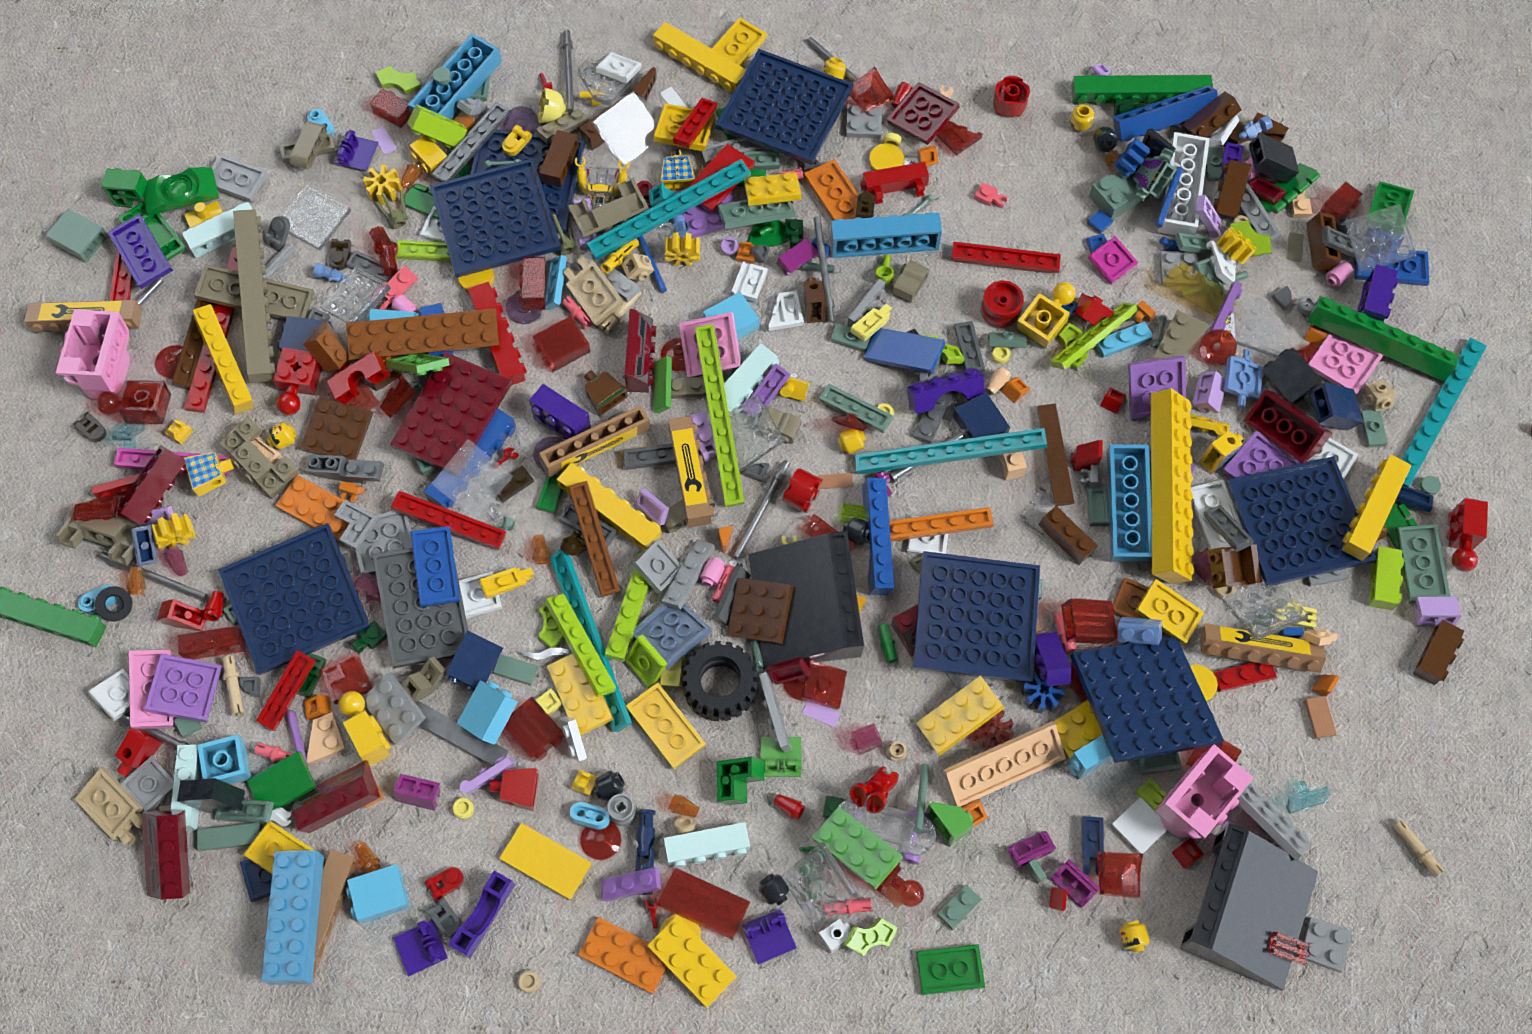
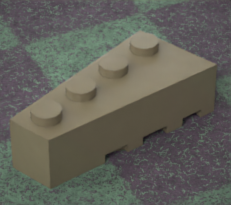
[1153,310,1211,360]

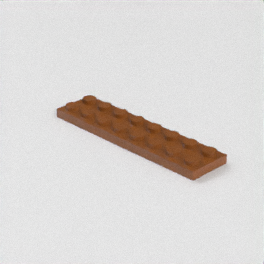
[346,308,499,361]

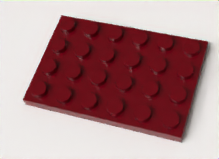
[390,352,512,476]

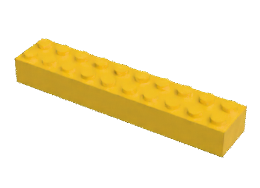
[1151,388,1194,584]

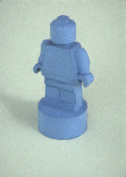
[1239,115,1273,140]
[670,215,690,238]
[313,263,349,283]

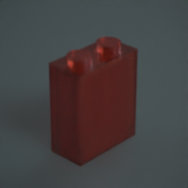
[532,316,591,373]
[1061,598,1118,644]
[504,696,565,762]

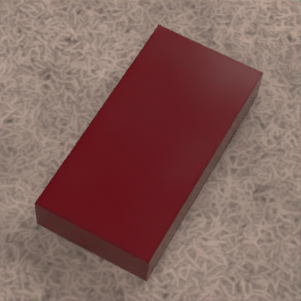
[1248,176,1286,205]
[766,657,811,685]

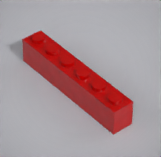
[468,281,527,386]

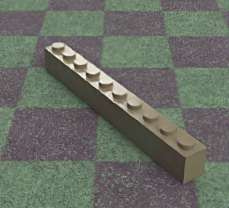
[233,209,275,383]

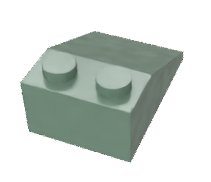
[1089,173,1152,220]

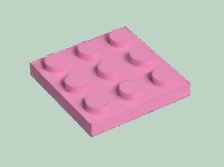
[679,312,741,377]
[1308,332,1383,395]

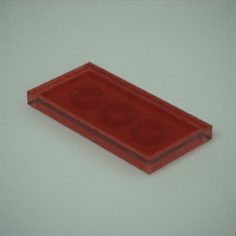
[657,868,751,940]

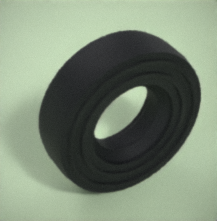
[95,586,133,622]

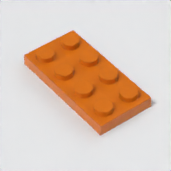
[804,159,868,221]
[275,475,349,543]
[578,917,667,994]

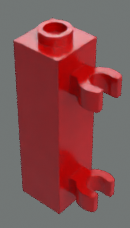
[860,161,929,204]

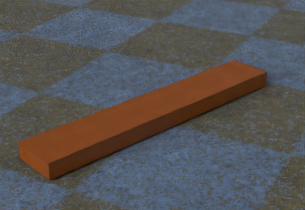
[568,481,621,597]

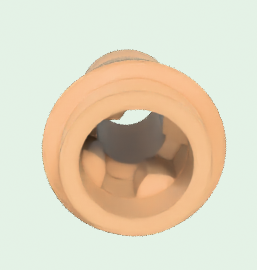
[985,367,1011,395]

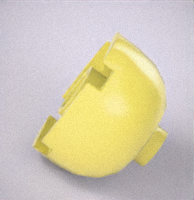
[538,88,567,124]

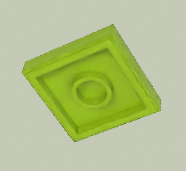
[625,634,668,688]

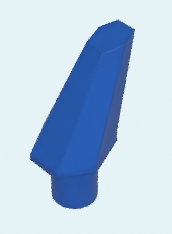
[1159,237,1185,252]

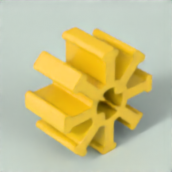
[363,165,402,205]
[1216,227,1257,265]
[664,232,700,266]
[151,513,196,550]

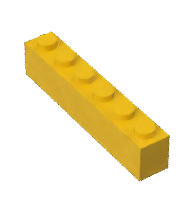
[653,22,747,93]
[193,304,253,415]
[1341,454,1411,561]
[557,463,661,551]

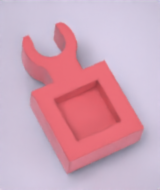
[974,182,1008,208]

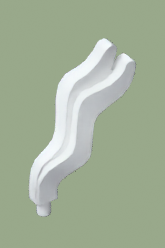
[521,647,570,659]
[270,807,292,826]

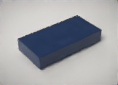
[1395,485,1434,513]

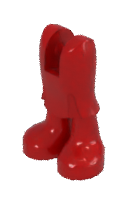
[849,766,899,813]

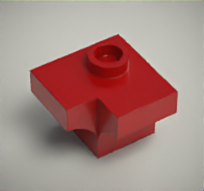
[1074,293,1114,326]

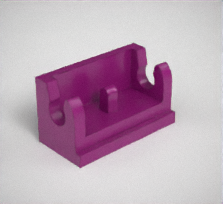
[776,238,818,276]
[393,773,440,811]
[1006,831,1056,869]
[1051,859,1100,908]

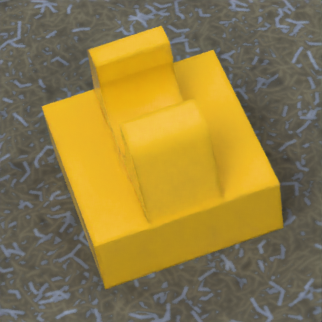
[165,418,193,445]
[571,769,597,797]

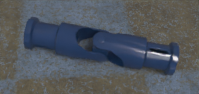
[635,809,656,895]

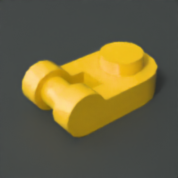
[502,125,532,156]

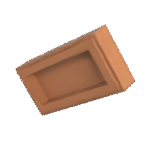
[1304,696,1336,739]

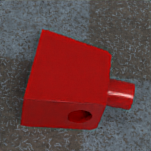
[115,727,163,777]
[489,768,539,811]

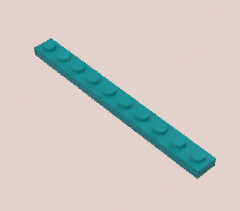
[586,159,751,260]
[1401,337,1487,487]
[855,428,1047,474]
[549,549,632,732]

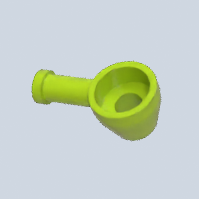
[876,254,894,286]

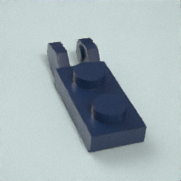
[1081,816,1104,876]

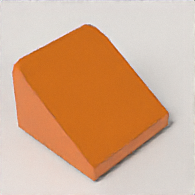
[454,111,475,133]
[1304,324,1328,346]
[1002,377,1030,403]
[718,526,733,553]
[1312,674,1340,697]
[304,694,332,720]
[961,799,988,827]

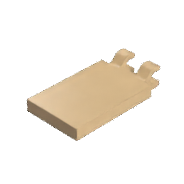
[563,255,625,326]
[74,768,143,845]

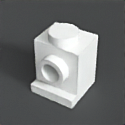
[818,919,851,953]

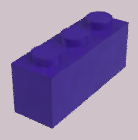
[1034,632,1071,686]

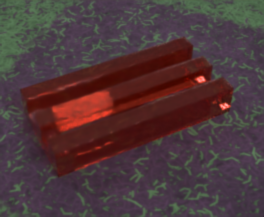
[1269,932,1311,965]

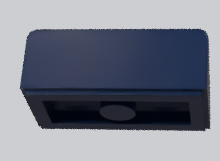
[130,524,158,567]

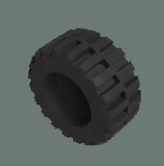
[681,641,758,722]

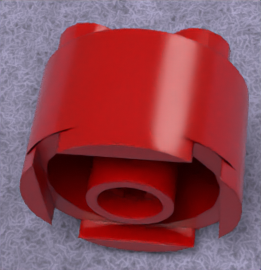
[993,76,1030,117]
[782,468,823,513]

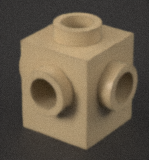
[621,253,654,281]
[1365,379,1396,412]

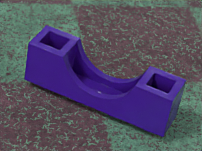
[907,368,985,414]
[448,870,515,959]

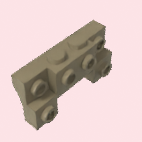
[568,178,649,239]
[220,416,300,499]
[55,504,140,566]

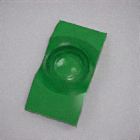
[143,167,219,216]
[117,201,187,261]

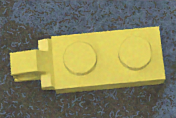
[850,304,892,342]

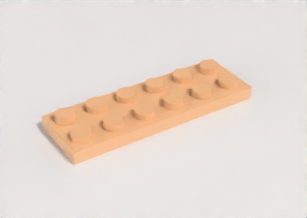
[943,721,1066,807]

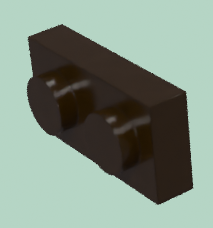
[491,465,534,503]

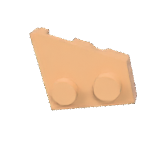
[307,713,346,765]

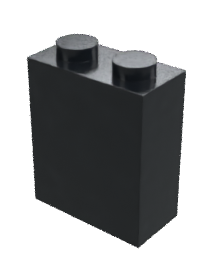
[1249,133,1299,183]
[1262,347,1322,406]
[177,778,245,813]

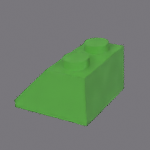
[926,802,974,846]

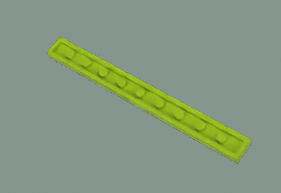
[695,324,745,507]

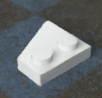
[1206,240,1236,287]
[769,290,804,331]
[558,716,587,761]

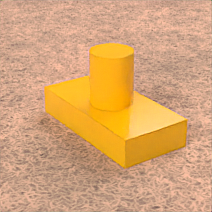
[184,201,223,228]
[778,376,810,401]

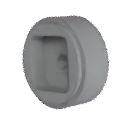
[1297,296,1316,315]

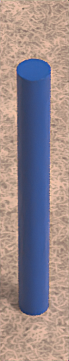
[1155,166,1183,228]
[637,235,667,293]

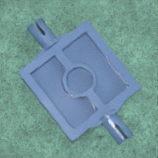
[1224,349,1263,408]

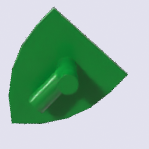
[749,220,790,247]

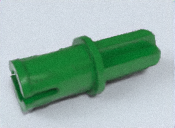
[877,624,898,663]

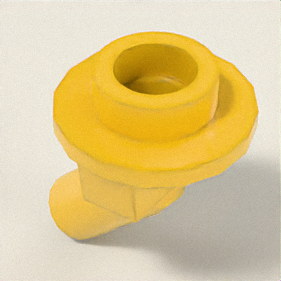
[580,90,604,107]

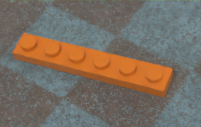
[889,507,994,542]

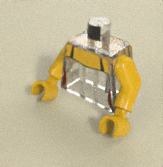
[575,157,630,208]

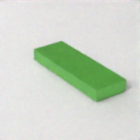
[654,356,672,414]

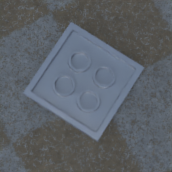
[633,604,712,670]

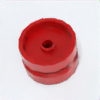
[981,280,1024,328]

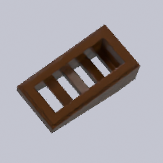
[632,67,657,106]

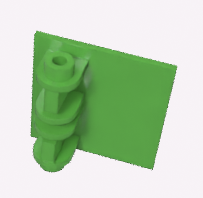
[761,737,802,777]

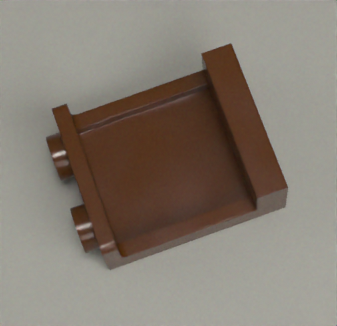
[1208,544,1262,588]

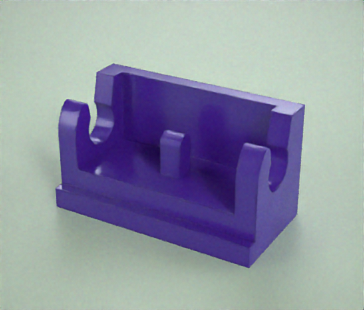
[1220,142,1244,180]

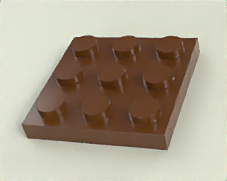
[300,397,373,460]
[727,578,794,644]

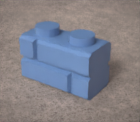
[1118,617,1162,645]

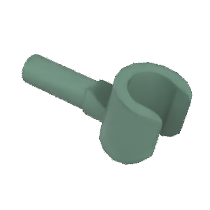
[491,517,515,531]

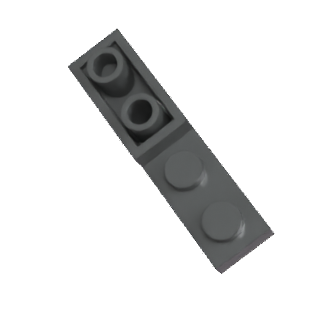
[305,454,384,484]

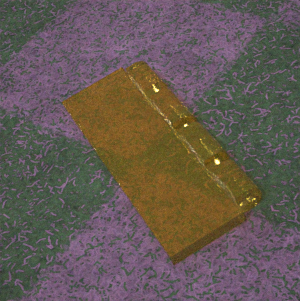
[1163,261,1237,322]

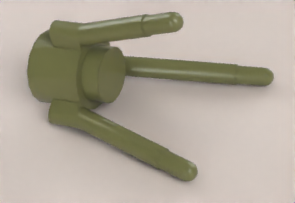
[374,191,408,229]
[552,214,576,255]

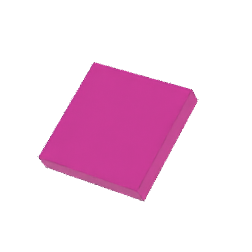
[1088,236,1138,285]

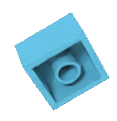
[197,734,251,784]

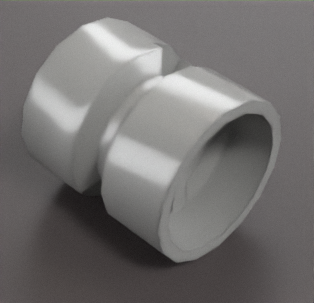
[607,794,636,826]

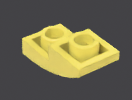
[660,654,686,686]

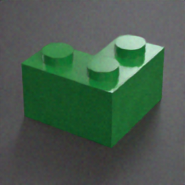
[101,168,148,208]
[716,756,764,805]

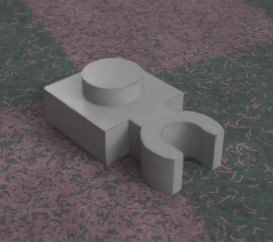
[457,98,487,116]

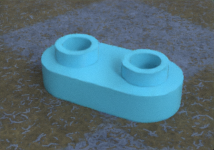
[307,109,335,136]
[78,585,119,614]
[570,802,610,830]

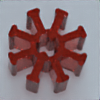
[972,710,1014,751]

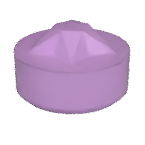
[1091,64,1110,75]
[720,237,739,255]

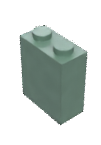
[46,209,109,263]

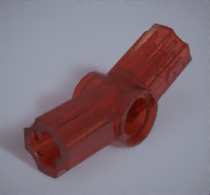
[369,226,398,276]

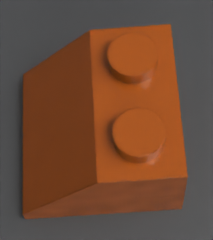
[303,320,349,372]

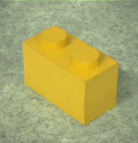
[409,135,447,176]

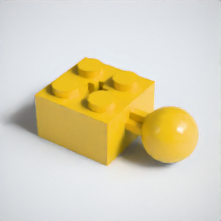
[1017,282,1076,349]
[339,691,391,766]

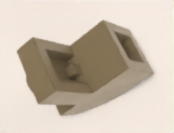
[402,657,446,702]

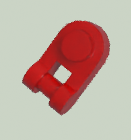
[424,867,464,901]

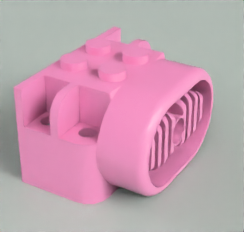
[56,309,130,400]
[1155,744,1253,839]

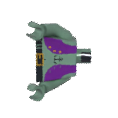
[1133,148,1177,201]

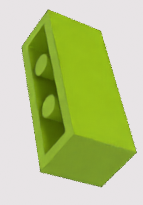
[407,104,467,148]
[1368,546,1404,610]

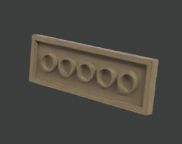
[194,264,314,320]

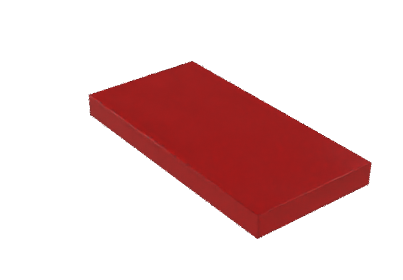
[686,144,755,213]

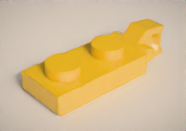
[1190,414,1230,435]
[478,567,534,599]

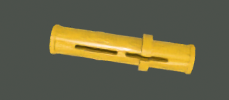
[601,239,639,274]

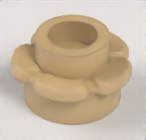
[887,741,907,761]

